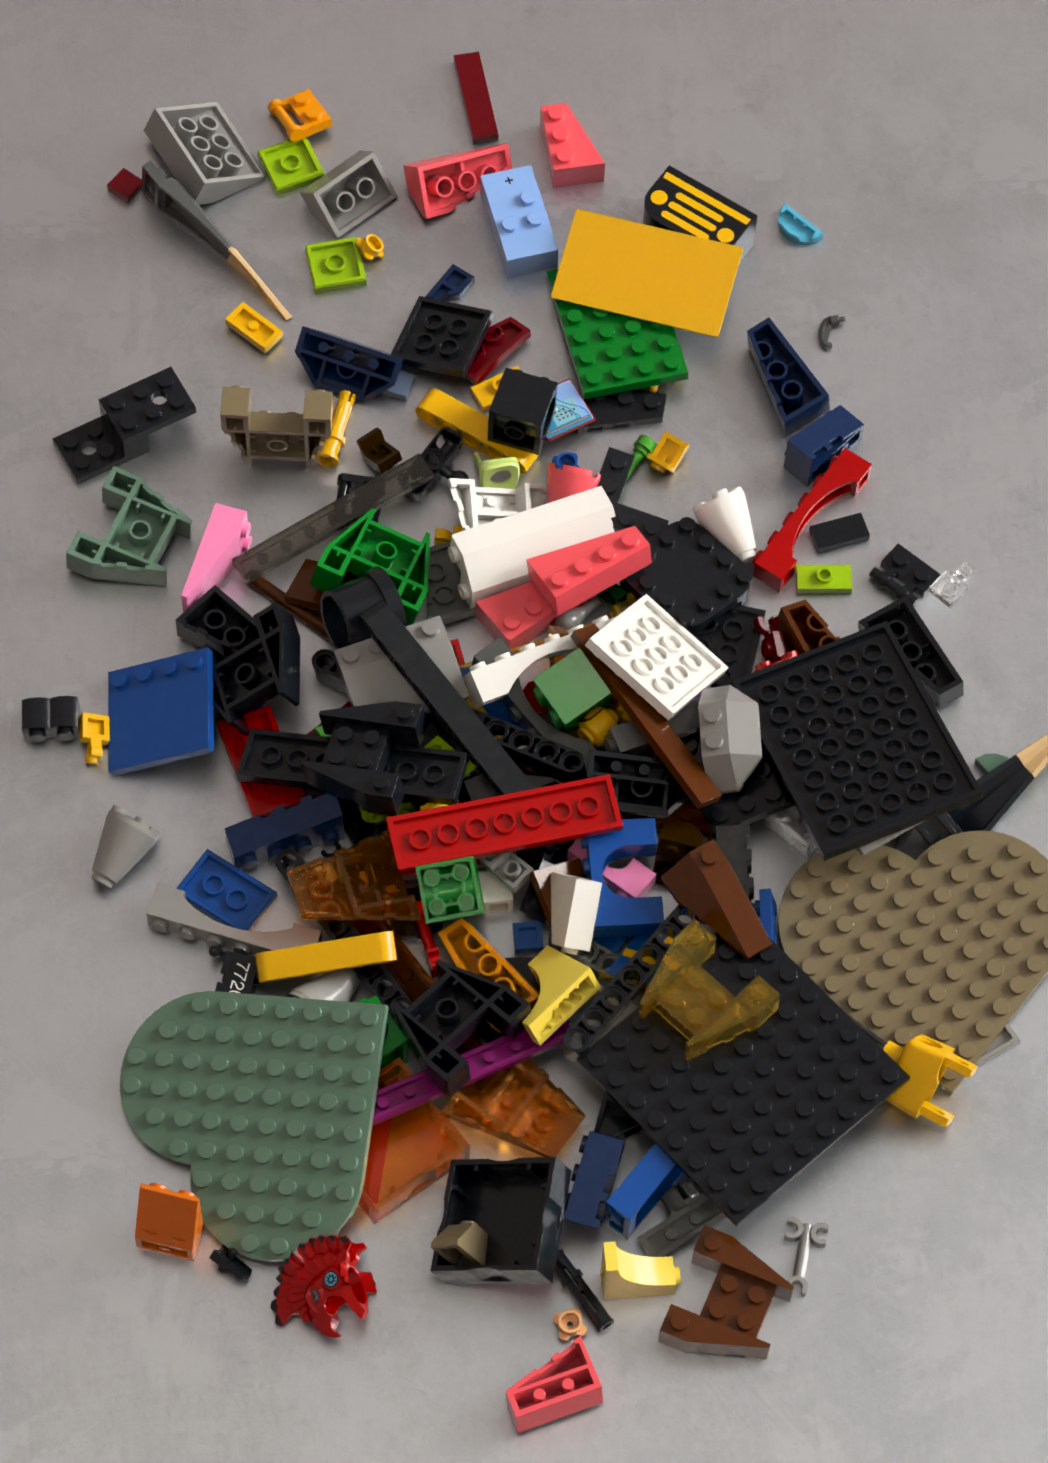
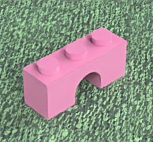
[567,838,657,898]

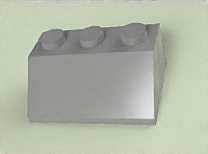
[300,150,398,238]

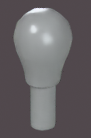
[555,597,601,635]

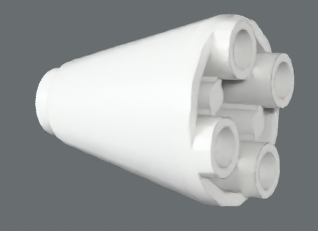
[692,487,756,564]

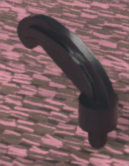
[209,946,226,958]

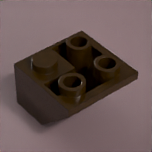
[653,818,709,886]

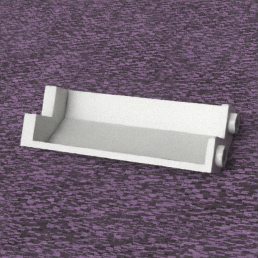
[448,486,616,609]

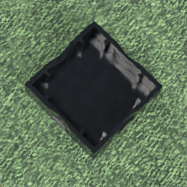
[430,1157,572,1284]

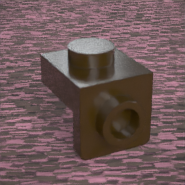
[357,428,403,474]

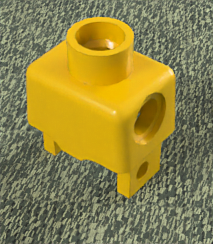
[883,1034,978,1127]

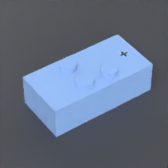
[480,165,558,278]

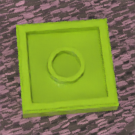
[257,137,325,196]
[305,237,367,294]

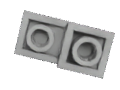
[477,852,534,893]

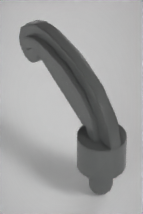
[818,315,846,350]

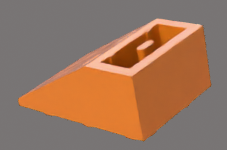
[135,1183,204,1261]

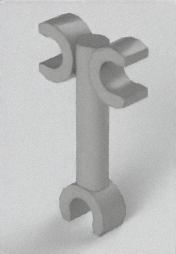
[784,1217,829,1297]

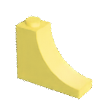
[522,945,601,1046]
[600,1241,681,1301]

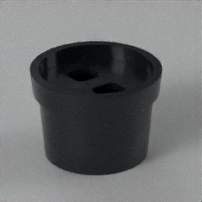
[320,566,407,650]

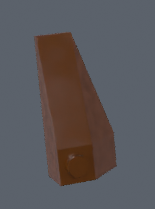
[661,839,772,959]

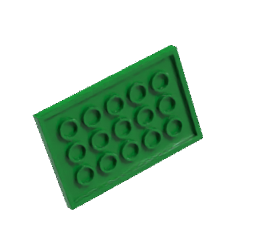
[546,269,688,400]

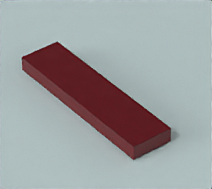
[454,51,499,144]

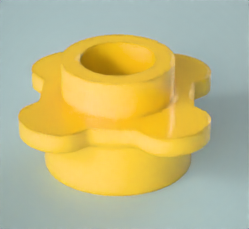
[356,234,384,261]

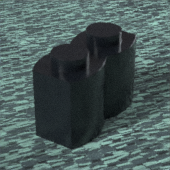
[22,696,80,743]

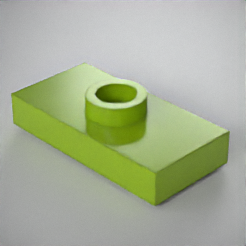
[796,565,852,594]

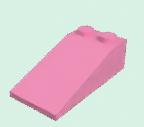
[181,503,252,613]

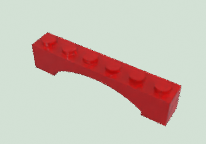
[752,448,872,593]

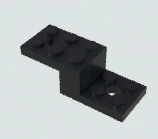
[52,367,196,485]

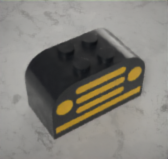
[643,165,758,262]

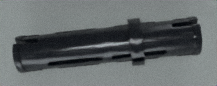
[555,1249,614,1332]

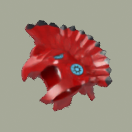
[270,1234,377,1338]

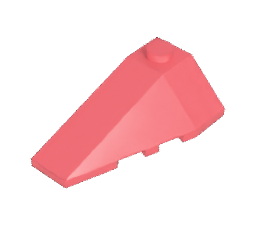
[403,143,512,219]

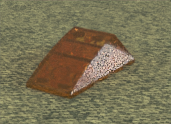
[287,829,421,921]
[440,1033,586,1157]

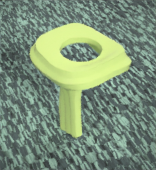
[474,452,520,489]

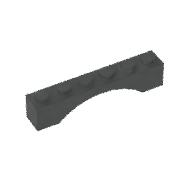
[472,637,596,779]

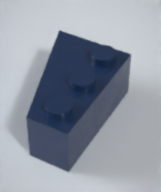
[784,405,864,487]
[564,1131,626,1229]

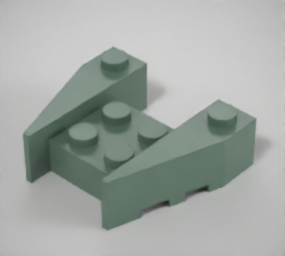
[66,466,192,586]

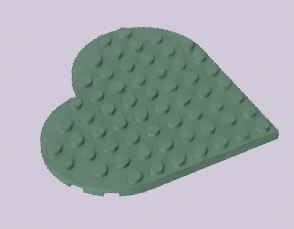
[120,991,389,1262]

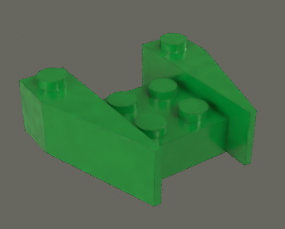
[310,508,430,626]

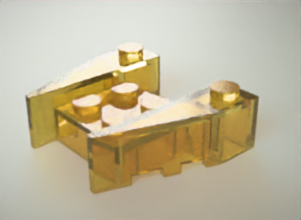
[639,919,780,1060]

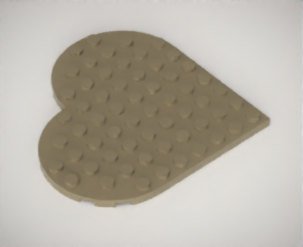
[777,830,1048,1096]

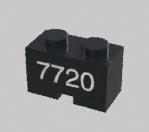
[215,951,262,994]

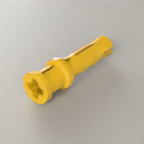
[316,390,356,468]

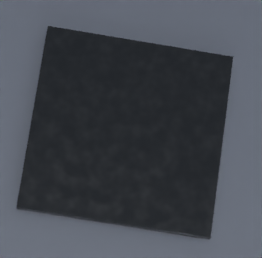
[576,938,910,1227]

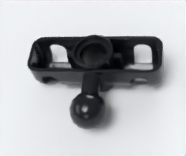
[401,427,469,501]

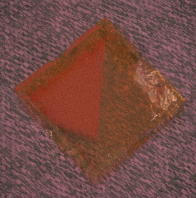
[359,1057,470,1224]

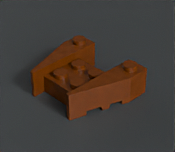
[658,1225,794,1359]

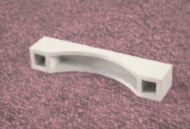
[463,615,617,708]

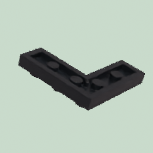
[597,447,669,539]

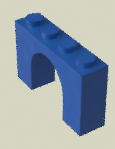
[581,818,664,938]

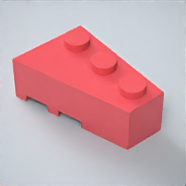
[540,103,605,188]

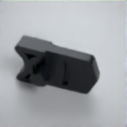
[209,1245,252,1280]

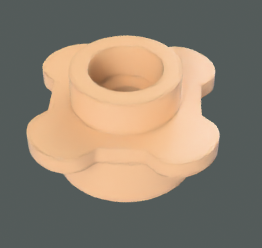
[553,1308,587,1341]

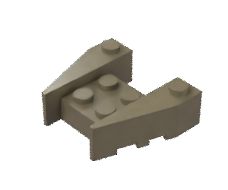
[220,386,333,469]

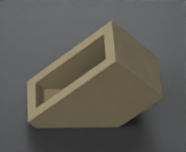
[431,1221,488,1265]

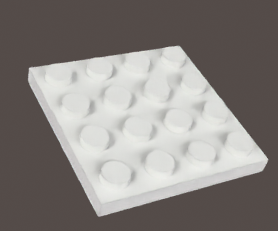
[585,594,729,721]

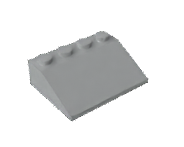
[144,102,267,205]
[334,615,470,714]

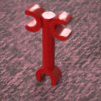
[411,901,441,978]

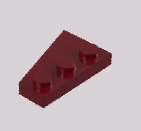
[465,317,531,385]

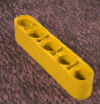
[415,388,539,474]
[255,931,397,983]

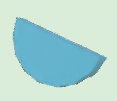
[778,204,824,245]

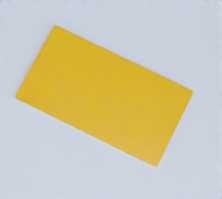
[551,209,743,337]

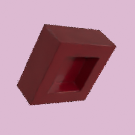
[107,168,142,204]

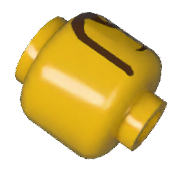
[577,706,619,748]

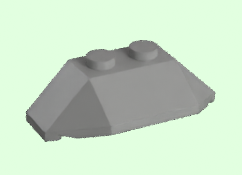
[698,685,762,794]

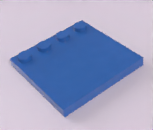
[108,647,214,776]

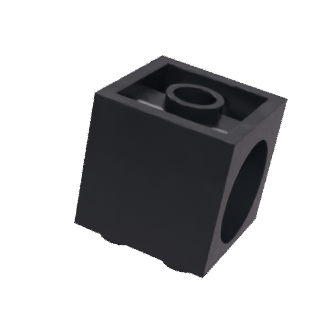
[487,368,558,455]

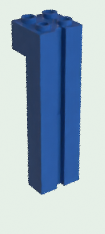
[604,1143,683,1240]

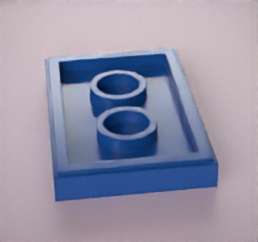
[176,849,277,931]

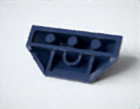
[295,326,404,402]

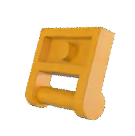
[268,89,332,142]

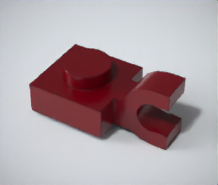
[753,616,787,664]

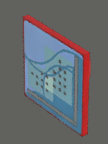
[546,378,596,442]

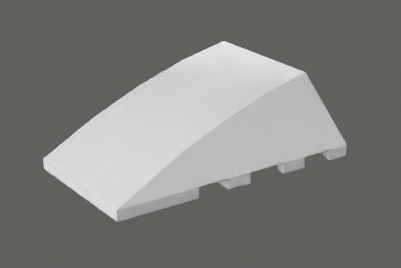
[447,478,547,531]

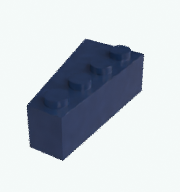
[747,317,830,437]
[225,790,344,869]

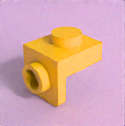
[646,431,690,474]

